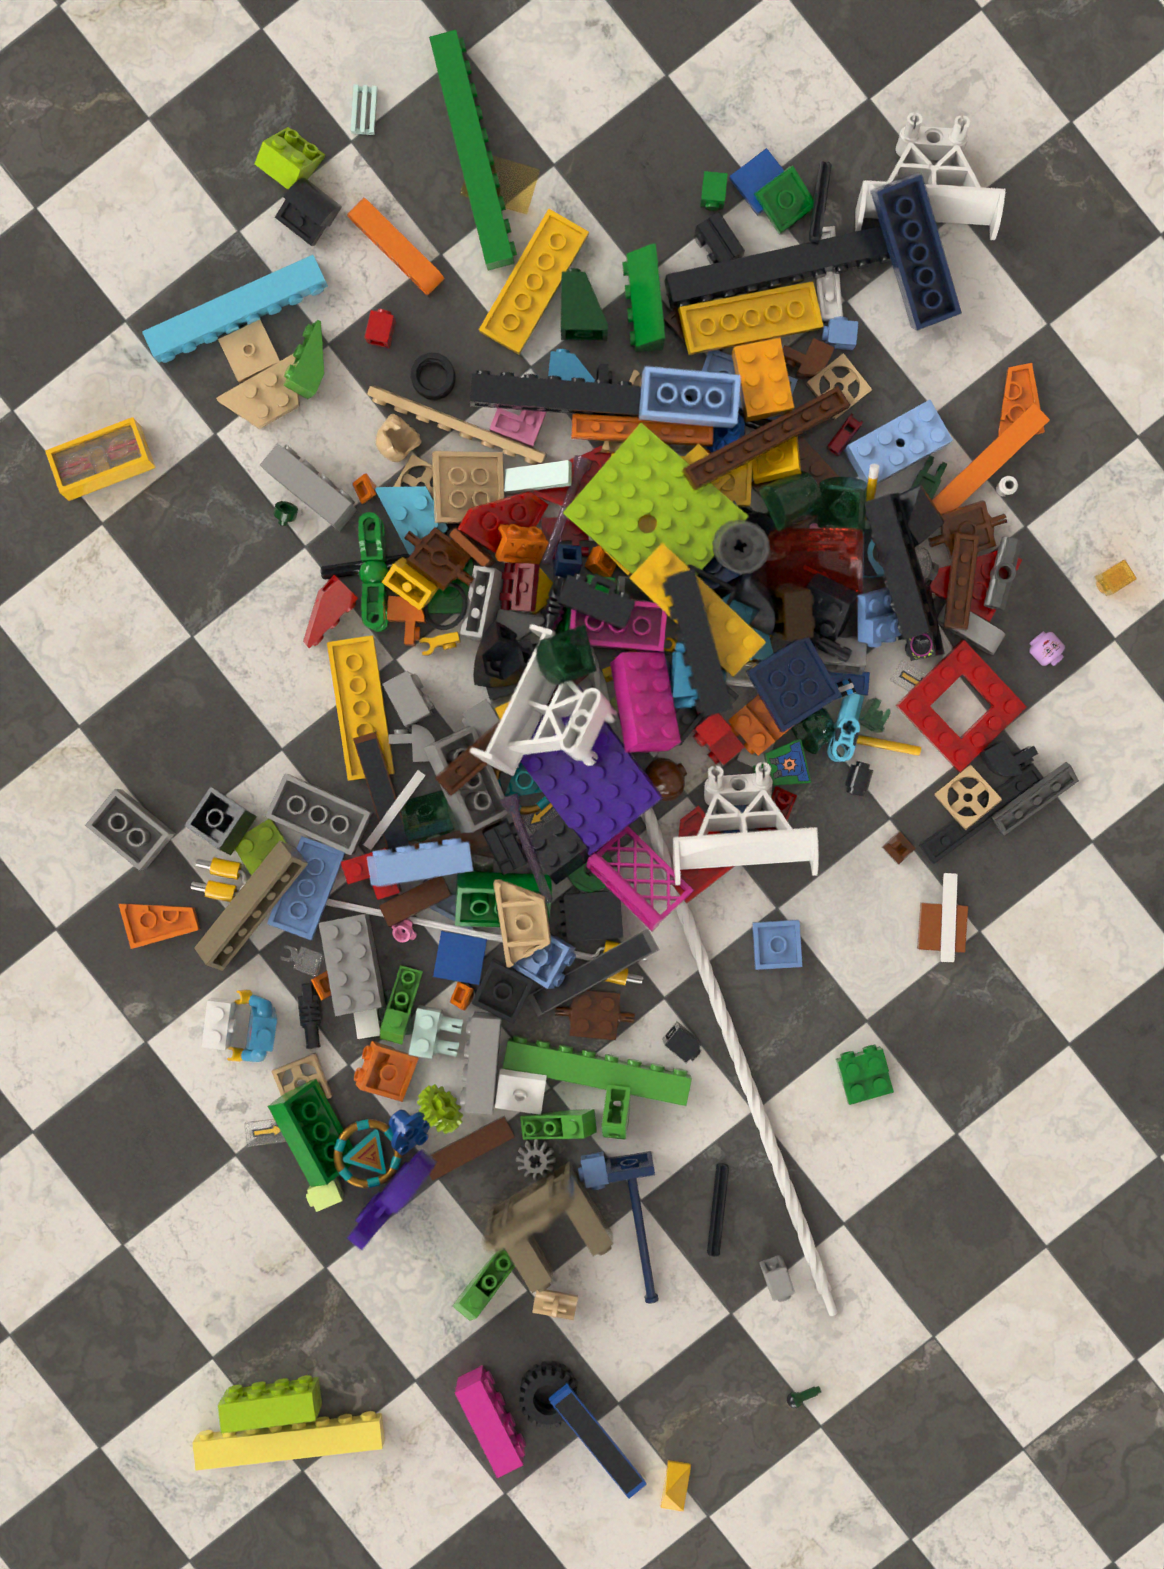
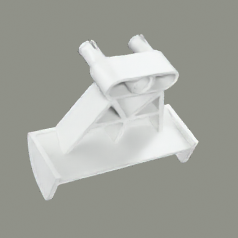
[855,113,1005,240]
[470,624,617,776]
[673,762,818,885]

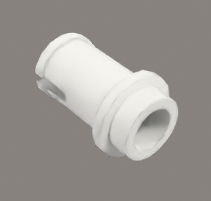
[996,476,1018,497]

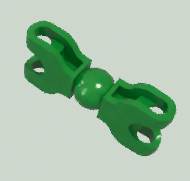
[358,512,389,632]

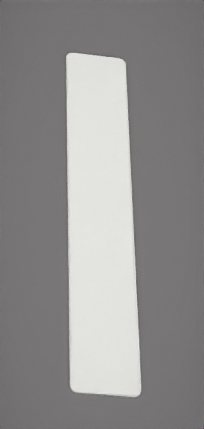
[940,873,957,962]

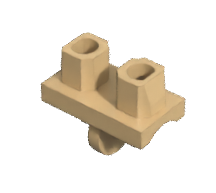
[532,1289,578,1320]

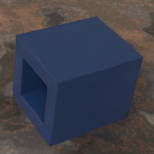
[553,544,582,578]

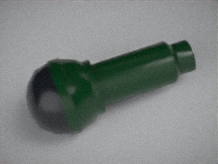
[787,1386,821,1408]

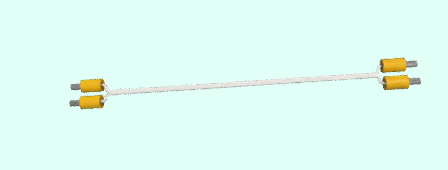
[191,857,648,986]

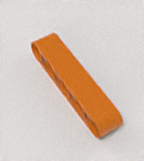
[347,197,445,295]

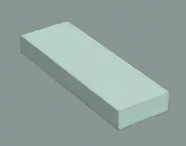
[504,460,572,494]

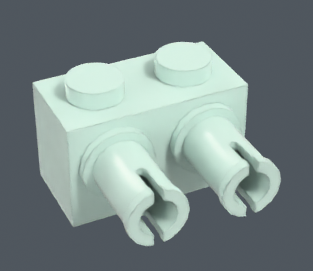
[409,1005,463,1059]

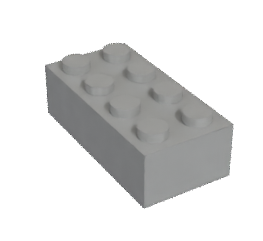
[260,443,357,532]
[424,726,511,833]
[265,774,374,855]
[319,914,386,1016]
[460,1012,502,1115]

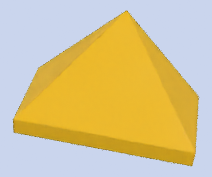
[532,568,553,614]
[660,1460,691,1512]

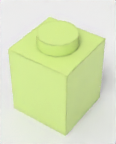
[306,1177,345,1212]

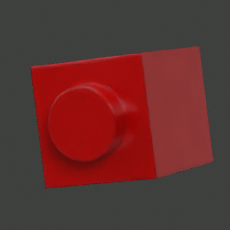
[364,309,396,348]

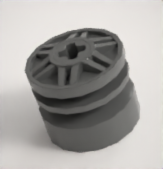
[712,520,769,574]

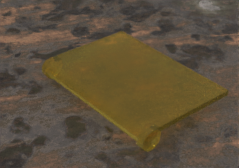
[460,155,540,215]

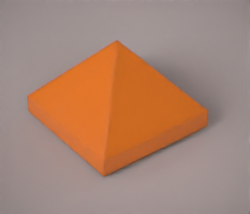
[352,473,376,504]
[311,971,331,1000]
[450,981,474,1011]

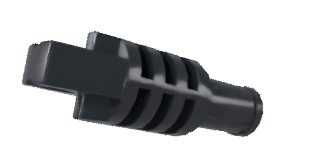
[540,576,567,638]
[297,983,321,1049]

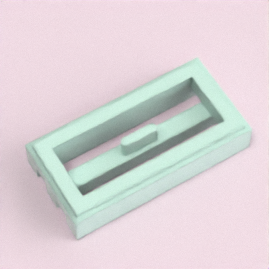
[351,84,378,135]

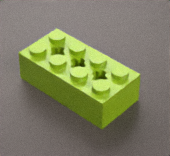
[217,1375,322,1434]

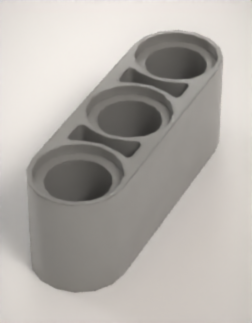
[937,604,1006,655]

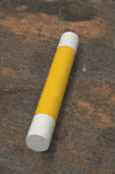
[861,464,879,529]

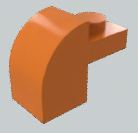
[387,596,426,646]

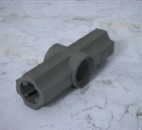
[983,536,1022,611]

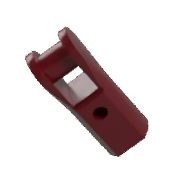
[826,413,863,456]

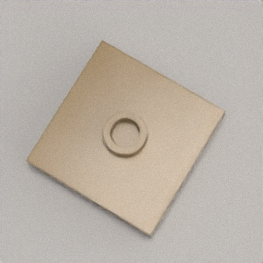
[218,319,280,383]

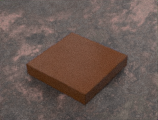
[450,528,496,567]
[917,902,968,953]

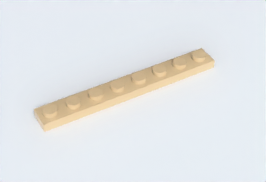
[367,386,547,465]

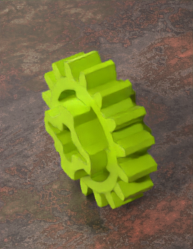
[417,1084,463,1134]

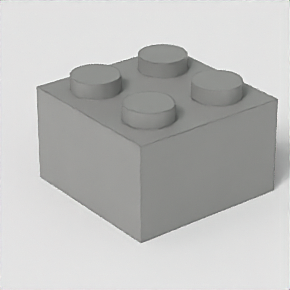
[383,671,435,727]

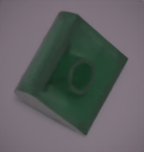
[759,471,822,531]
[818,477,867,534]
[536,625,597,685]
[401,790,455,842]

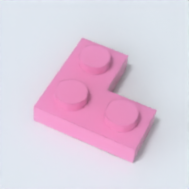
[489,408,547,448]

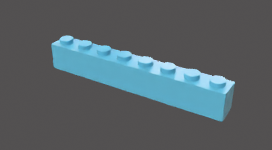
[142,255,328,363]

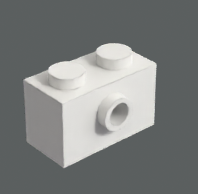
[202,997,236,1050]

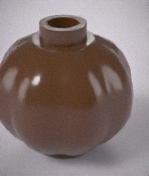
[645,758,687,801]

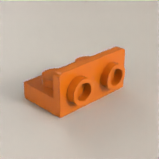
[495,524,549,565]

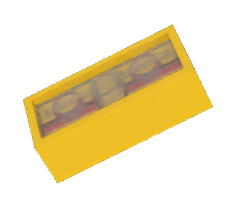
[45,417,156,501]

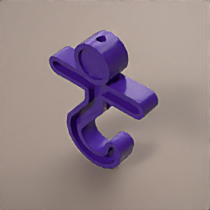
[347,1149,437,1251]

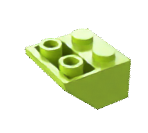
[254,127,325,189]

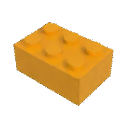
[731,338,794,422]

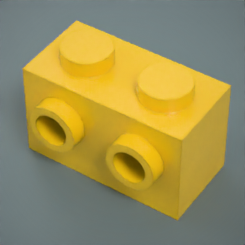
[382,557,439,610]

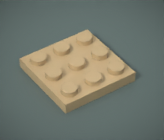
[432,451,504,523]

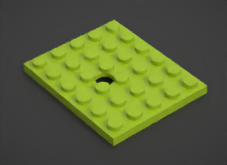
[563,423,748,575]

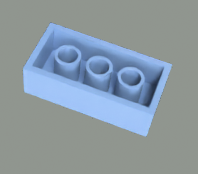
[639,367,741,428]
[844,400,953,490]
[367,838,473,886]

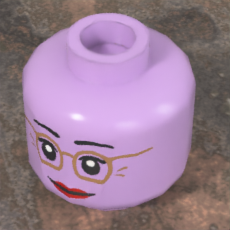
[1029,631,1065,666]

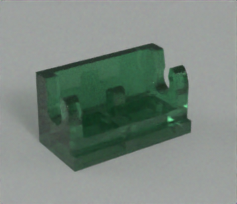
[858,698,890,733]

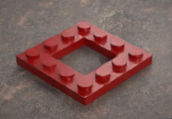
[895,640,1026,772]

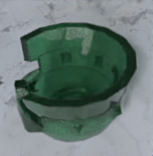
[791,708,834,754]

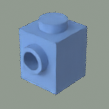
[822,316,858,351]
[578,1151,609,1190]

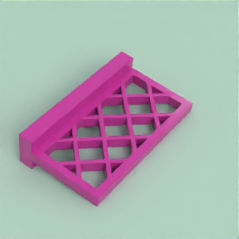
[586,826,693,932]

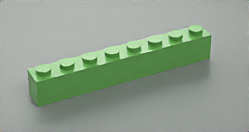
[502,1035,692,1106]

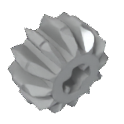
[516,1139,556,1180]

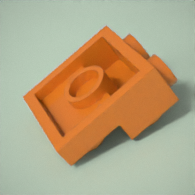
[728,694,793,756]
[354,1041,419,1102]

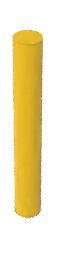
[856,735,921,756]

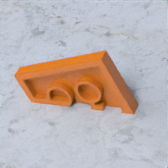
[998,363,1045,437]
[118,904,200,949]

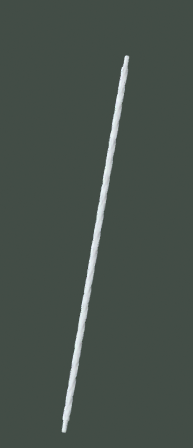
[578,646,838,1316]

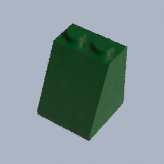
[561,268,608,341]

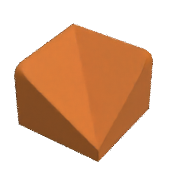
[585,546,617,577]

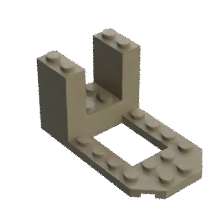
[483,1161,613,1293]

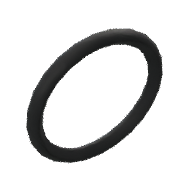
[423,582,468,630]

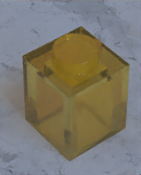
[1094,559,1137,596]

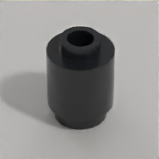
[845,761,874,797]

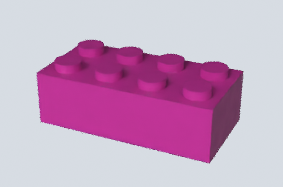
[569,601,667,652]
[610,652,681,752]
[455,1365,526,1478]

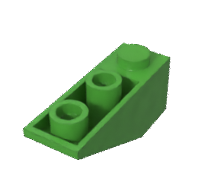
[283,320,324,399]
[380,965,423,1045]
[520,1109,597,1140]
[452,1249,515,1321]

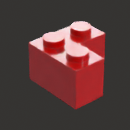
[692,713,745,766]
[341,848,402,900]

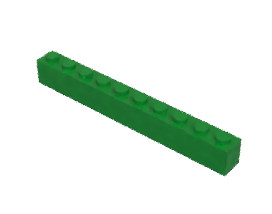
[429,30,517,271]

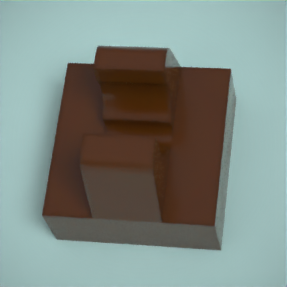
[882,832,916,865]

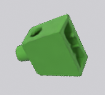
[602,1085,631,1140]

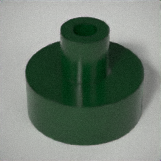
[273,501,298,526]

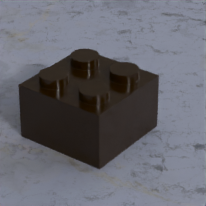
[766,583,815,641]

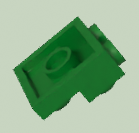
[835,1045,894,1105]

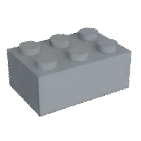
[85,789,176,871]

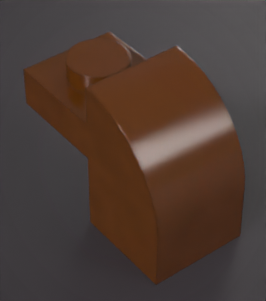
[783,338,835,379]

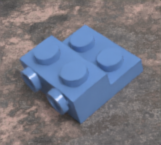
[858,587,901,647]
[512,934,576,989]

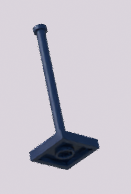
[605,1151,659,1304]

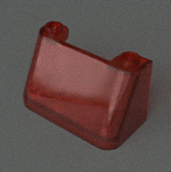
[766,528,864,602]

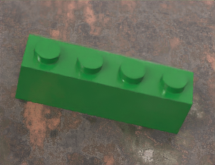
[622,244,665,352]
[455,872,552,927]
[268,1079,353,1187]

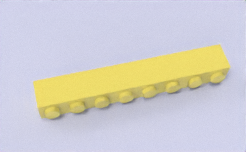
[192,1411,385,1471]

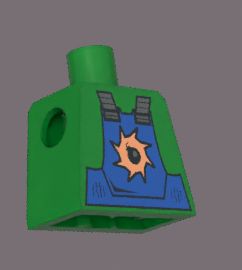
[753,739,811,785]

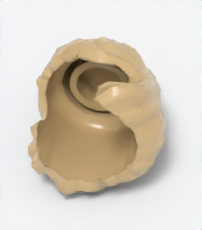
[375,414,421,462]

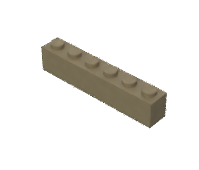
[195,841,308,971]

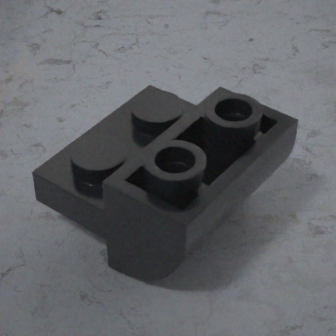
[275,178,342,246]

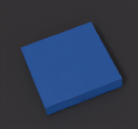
[729,148,784,216]
[433,931,487,985]

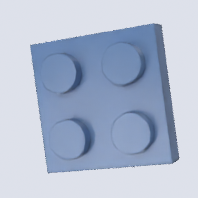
[752,920,802,970]

